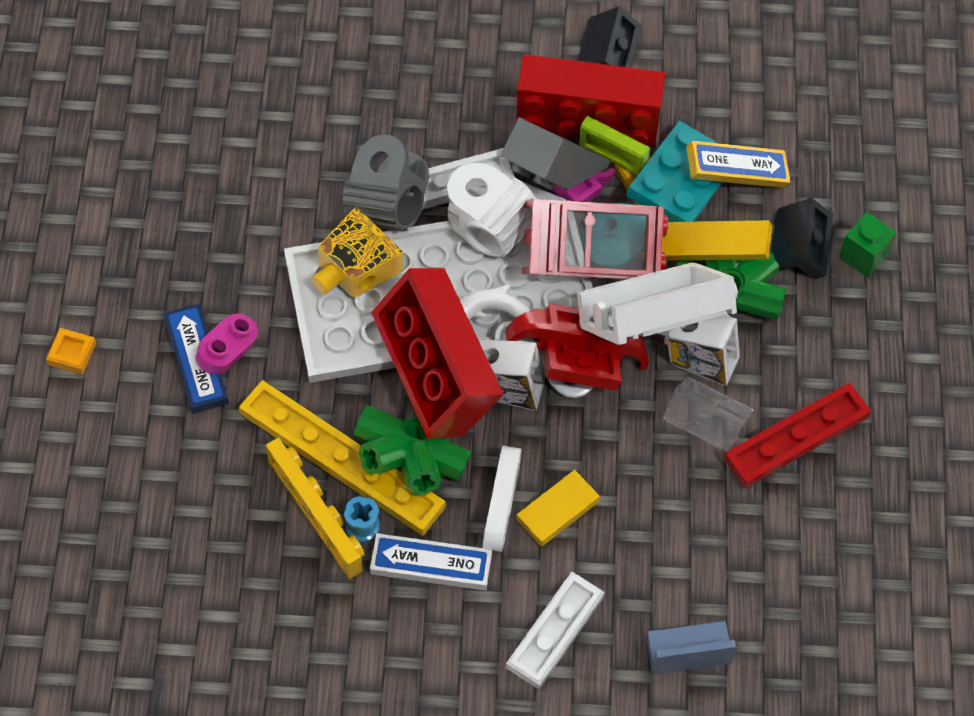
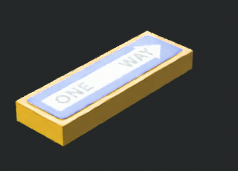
[686,141,790,188]

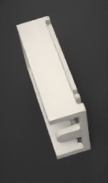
[577,262,738,345]

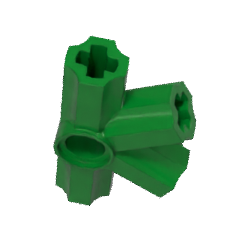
[677,252,787,321]
[353,405,472,496]

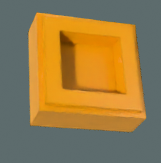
[46,328,97,375]

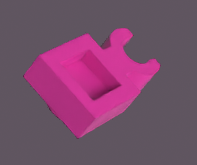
[552,168,615,202]

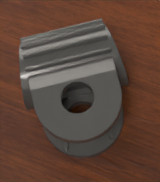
[343,134,429,232]

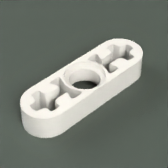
[483,445,522,552]

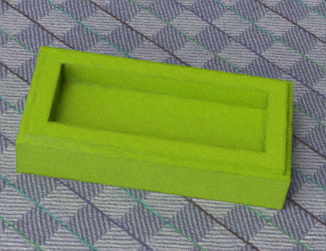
[579,116,650,175]

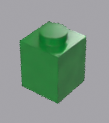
[839,212,896,278]

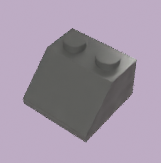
[501,117,610,190]

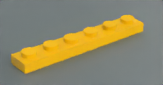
[239,380,446,536]

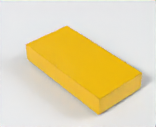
[516,470,600,547]

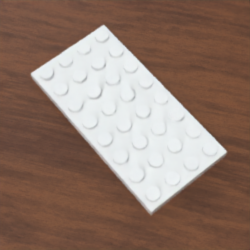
[284,200,593,383]

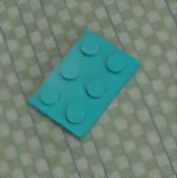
[626,120,723,222]

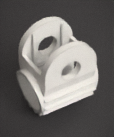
[447,163,536,258]

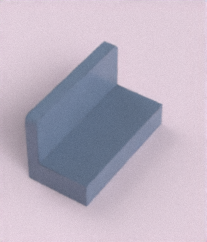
[646,621,736,674]

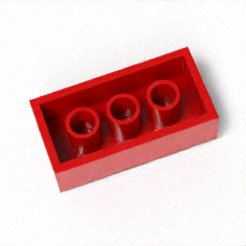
[516,54,666,147]
[371,268,504,439]

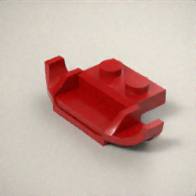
[505,303,649,391]

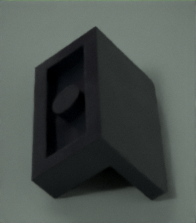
[578,6,641,68]
[771,197,833,279]

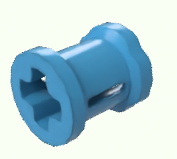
[344,496,380,544]

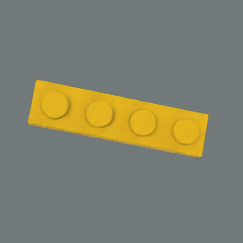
[266,437,364,580]

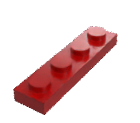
[724,382,872,489]

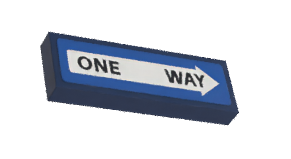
[164,303,229,414]

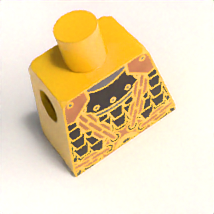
[311,207,404,297]

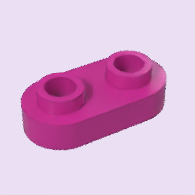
[195,314,258,374]

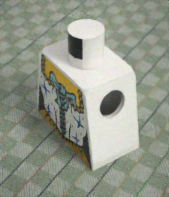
[651,315,740,386]
[479,339,545,411]

